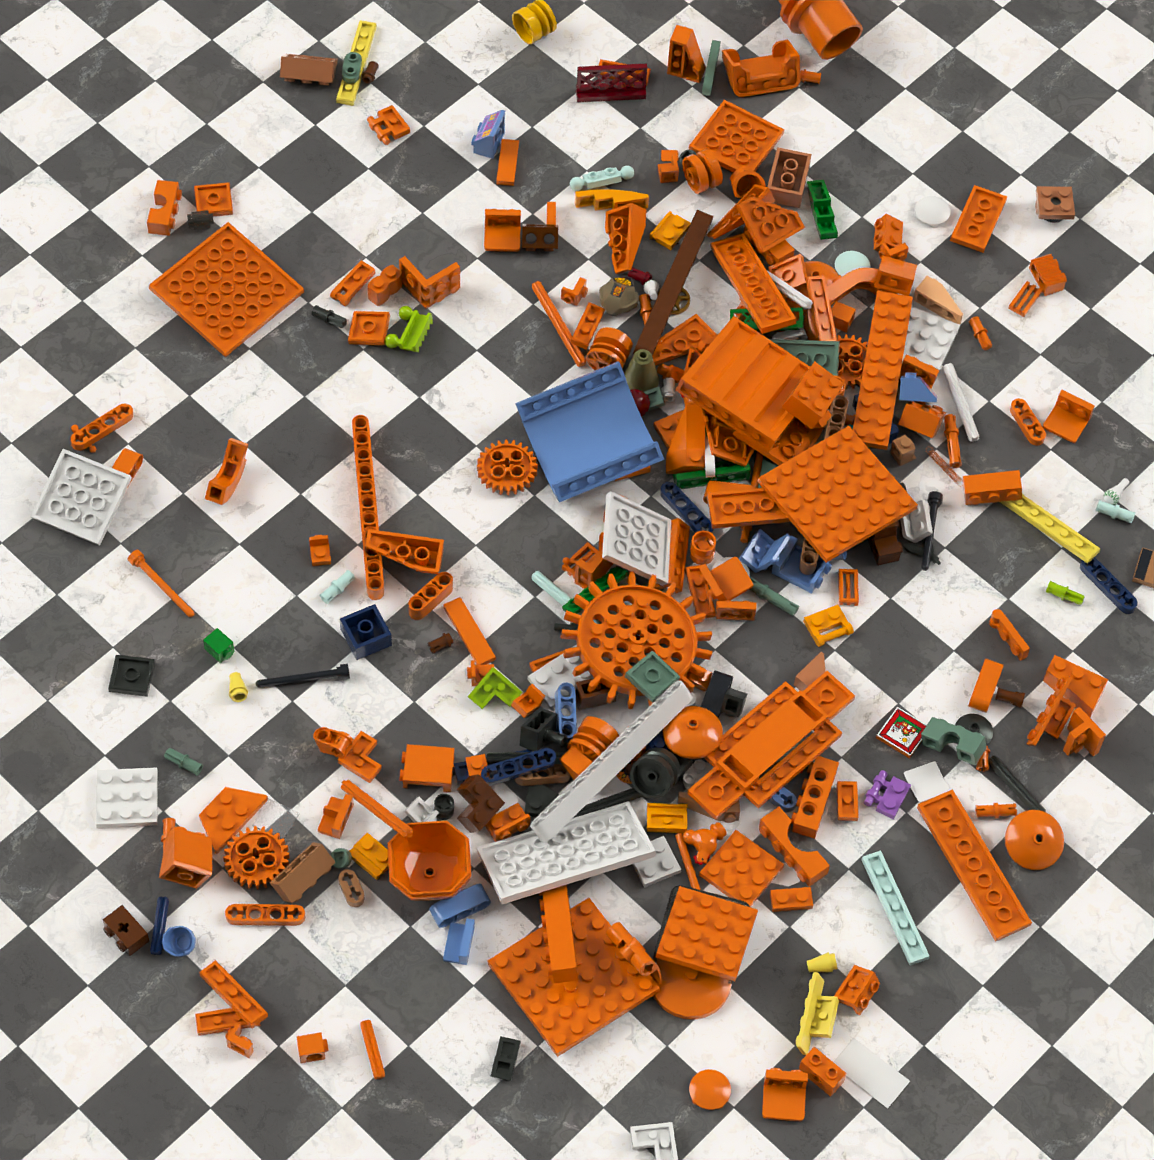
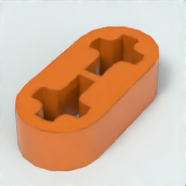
[547,202,556,225]

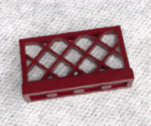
[576,63,648,102]

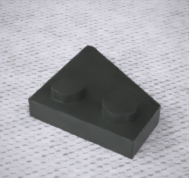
[525,784,559,817]

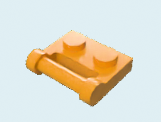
[803,604,854,647]

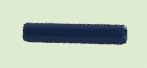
[150,896,169,955]

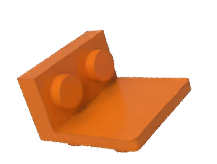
[1042,390,1095,444]

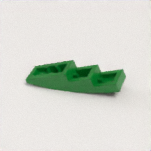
[806,180,838,240]

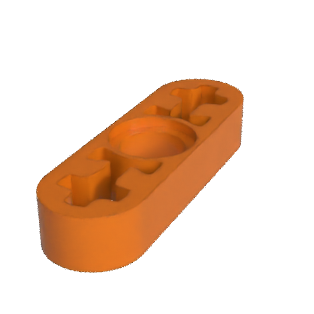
[1010,398,1046,446]

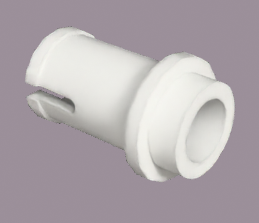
[662,378,676,402]

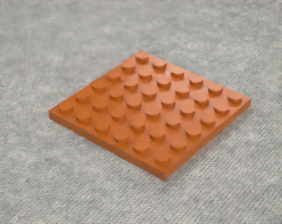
[149,222,304,357]
[757,426,918,563]
[487,898,660,1057]

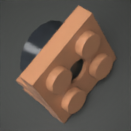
[1035,186,1075,223]

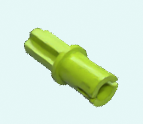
[1046,581,1085,605]

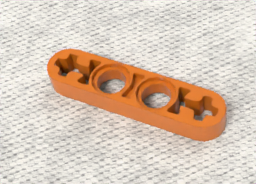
[71,403,133,451]
[225,904,306,926]

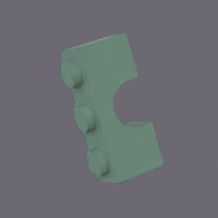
[921,717,987,766]

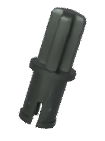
[311,305,347,328]

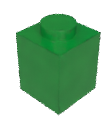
[203,628,235,663]

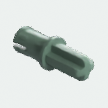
[164,748,203,776]

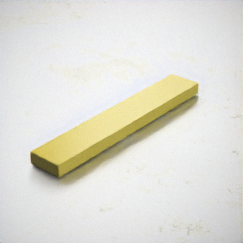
[336,20,377,106]
[1000,494,1100,564]

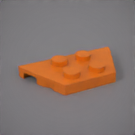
[199,787,268,854]

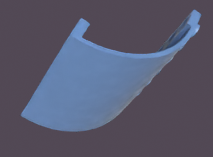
[515,361,664,502]

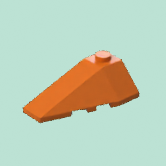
[605,203,646,274]
[666,404,705,474]

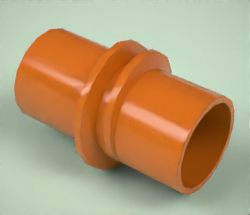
[778,0,863,60]

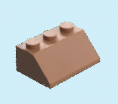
[280,53,338,85]

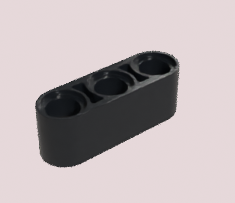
[701,670,733,719]

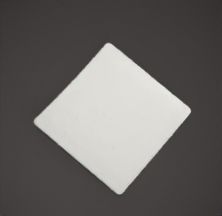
[904,761,951,802]

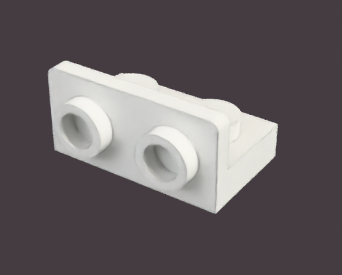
[900,499,933,543]

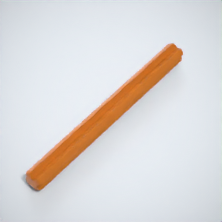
[532,281,586,367]
[341,780,413,839]

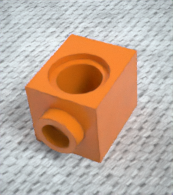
[296,1032,329,1063]

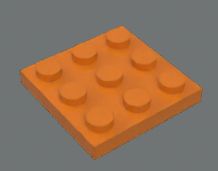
[699,830,784,907]

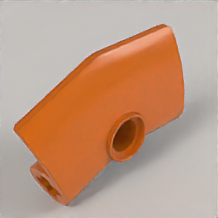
[606,922,662,984]

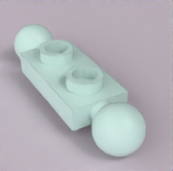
[570,166,634,191]

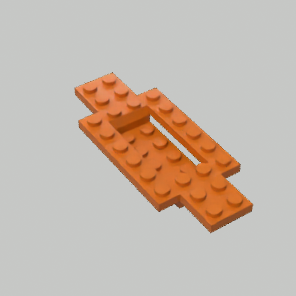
[687,671,855,820]

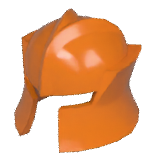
[729,167,766,198]

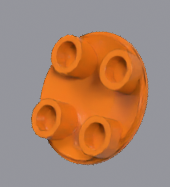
[689,1069,731,1110]

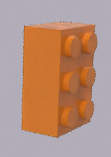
[782,361,844,429]

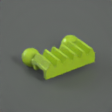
[385,306,433,352]

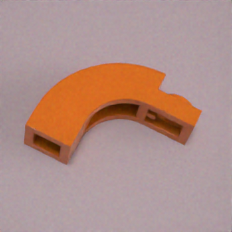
[205,438,248,505]

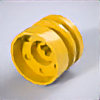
[512,0,557,44]

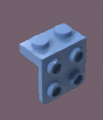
[739,529,791,573]

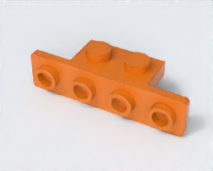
[1027,676,1076,746]

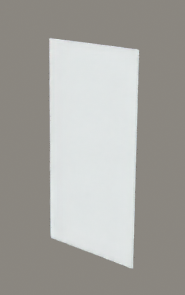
[834,1038,910,1108]

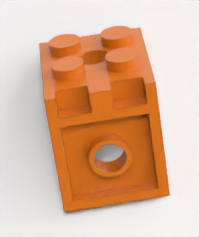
[399,256,460,309]

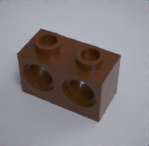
[522,224,558,252]

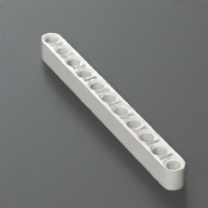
[530,680,693,842]

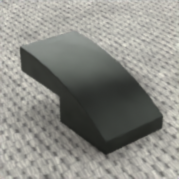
[491,1036,521,1081]

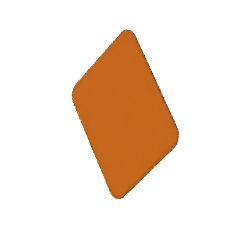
[661,150,678,161]

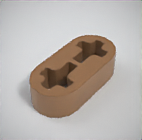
[338,869,365,907]

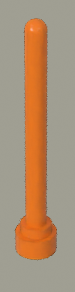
[127,549,195,617]

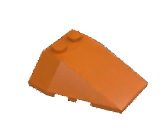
[702,408,755,467]

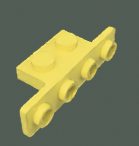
[796,972,839,1055]

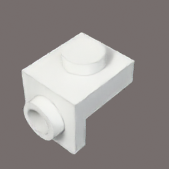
[404,797,439,823]

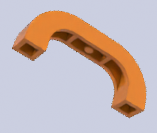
[803,268,898,341]

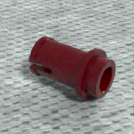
[628,267,652,285]

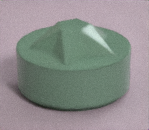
[331,848,352,869]

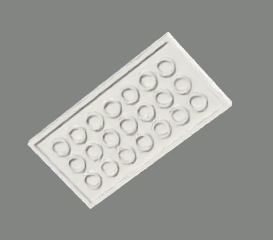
[477,801,656,904]

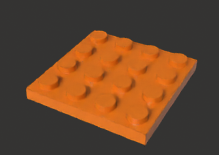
[689,100,784,173]
[733,418,826,465]
[656,886,758,982]

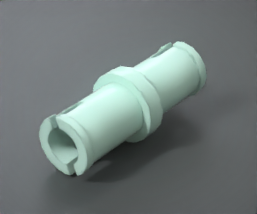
[1095,500,1135,524]
[319,570,356,604]

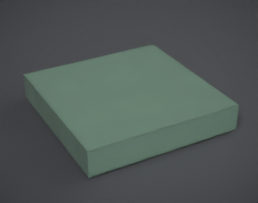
[624,650,680,703]

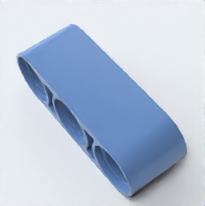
[555,682,577,742]
[429,884,491,928]

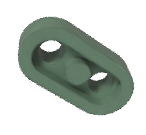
[342,52,362,83]

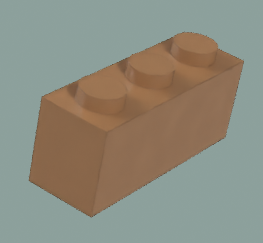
[270,842,335,903]

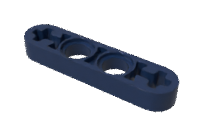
[660,482,714,534]
[1080,557,1138,614]
[481,748,556,786]

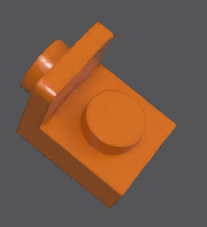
[309,535,331,566]
[467,660,494,686]
[225,1023,254,1058]

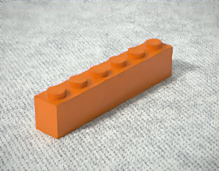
[539,884,579,984]

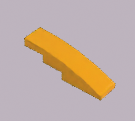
[575,189,649,211]

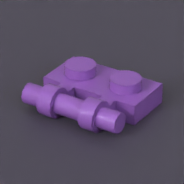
[864,770,911,820]

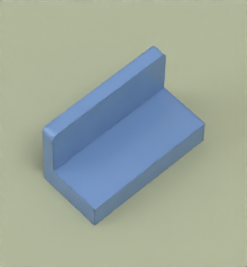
[443,918,475,965]

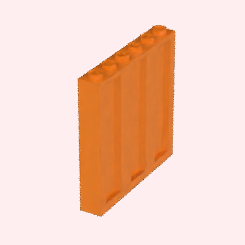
[676,316,810,452]

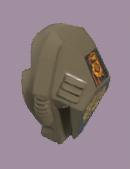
[599,276,639,316]

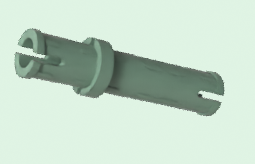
[749,577,799,616]

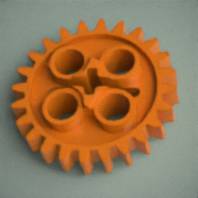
[837,334,868,390]
[477,439,538,496]
[223,826,290,889]

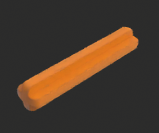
[360,1020,385,1080]

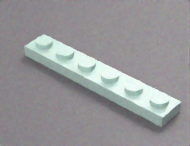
[862,851,929,966]

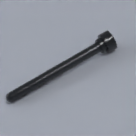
[921,491,943,571]
[255,663,350,688]

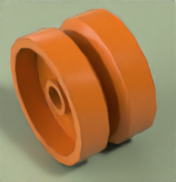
[682,149,723,194]

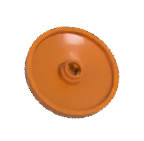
[650,957,732,1020]

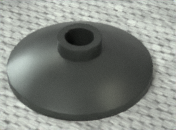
[955,714,993,745]

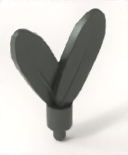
[904,538,941,565]

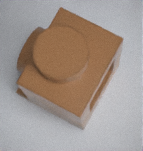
[890,435,916,466]

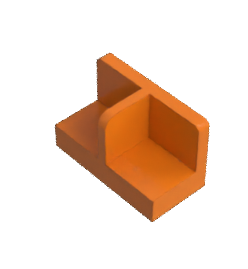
[318,794,354,839]

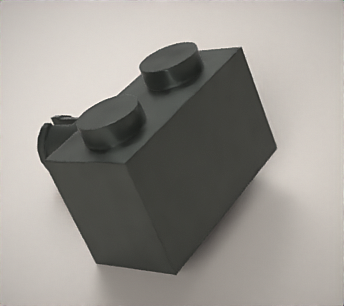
[519,707,567,751]

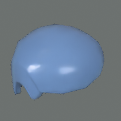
[162,926,196,957]

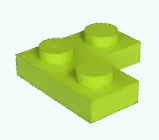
[467,667,523,709]

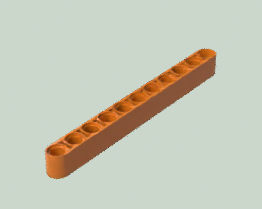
[352,415,384,600]

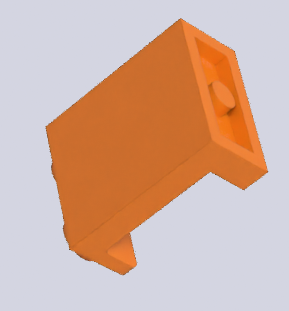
[874,255,917,296]
[575,532,614,589]
[400,744,455,792]

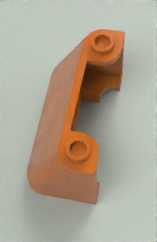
[722,40,800,97]

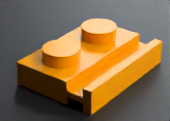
[650,211,691,250]
[647,803,687,833]
[349,833,389,880]

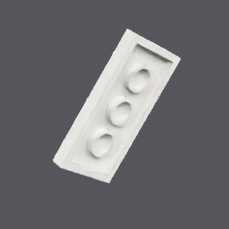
[527,643,610,709]

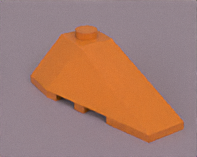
[706,184,775,239]
[365,529,444,575]

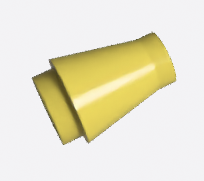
[229,672,248,702]
[807,952,838,973]

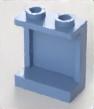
[772,536,832,594]

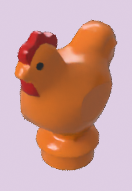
[683,822,727,865]

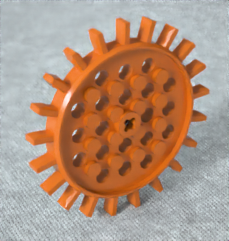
[561,571,713,709]

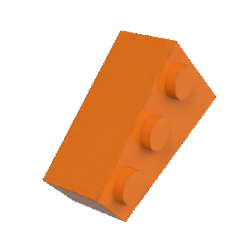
[667,25,706,83]
[1043,655,1108,718]

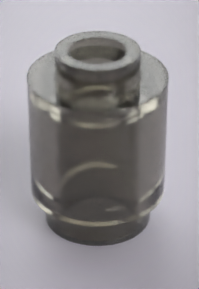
[187,210,214,230]

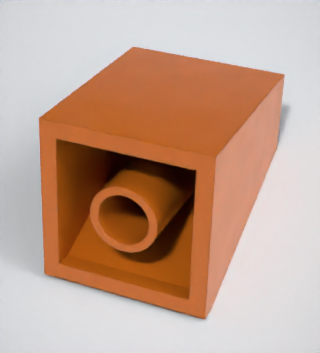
[159,827,212,889]

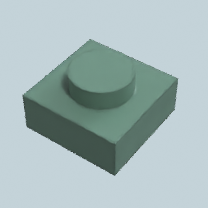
[644,387,665,411]

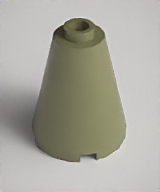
[624,349,659,392]

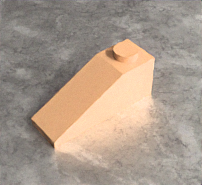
[913,276,963,325]

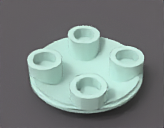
[835,251,871,276]

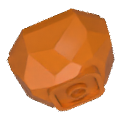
[387,821,472,901]

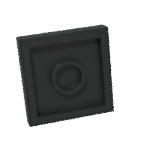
[108,655,155,697]

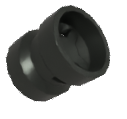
[434,794,454,820]

